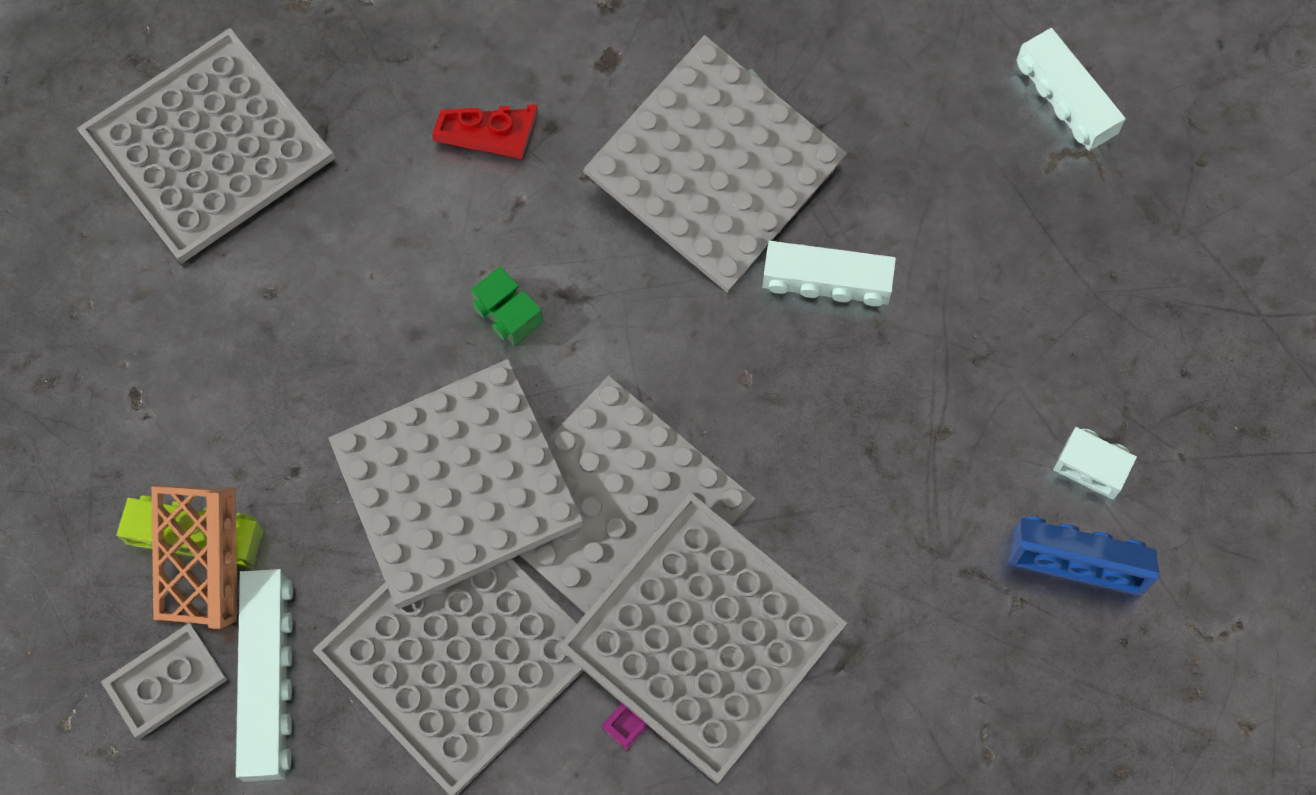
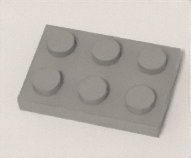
[101,622,228,740]

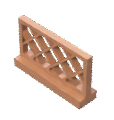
[151,485,237,629]

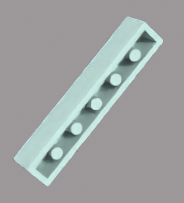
[236,569,293,782]

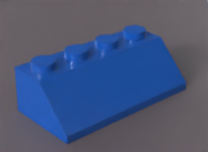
[1008,516,1159,596]

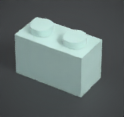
[1053,427,1137,500]

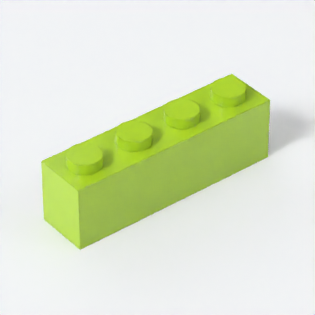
[116,496,264,568]

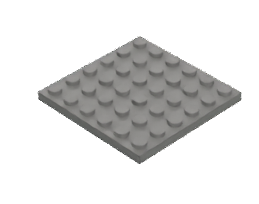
[77,28,335,264]
[583,35,847,293]
[328,359,585,609]
[518,375,756,615]
[558,492,847,784]
[312,559,584,795]

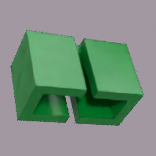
[471,266,544,346]

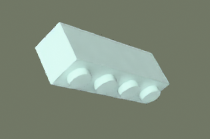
[1016,27,1126,151]
[762,241,896,306]

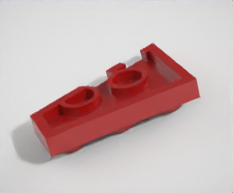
[432,104,538,159]

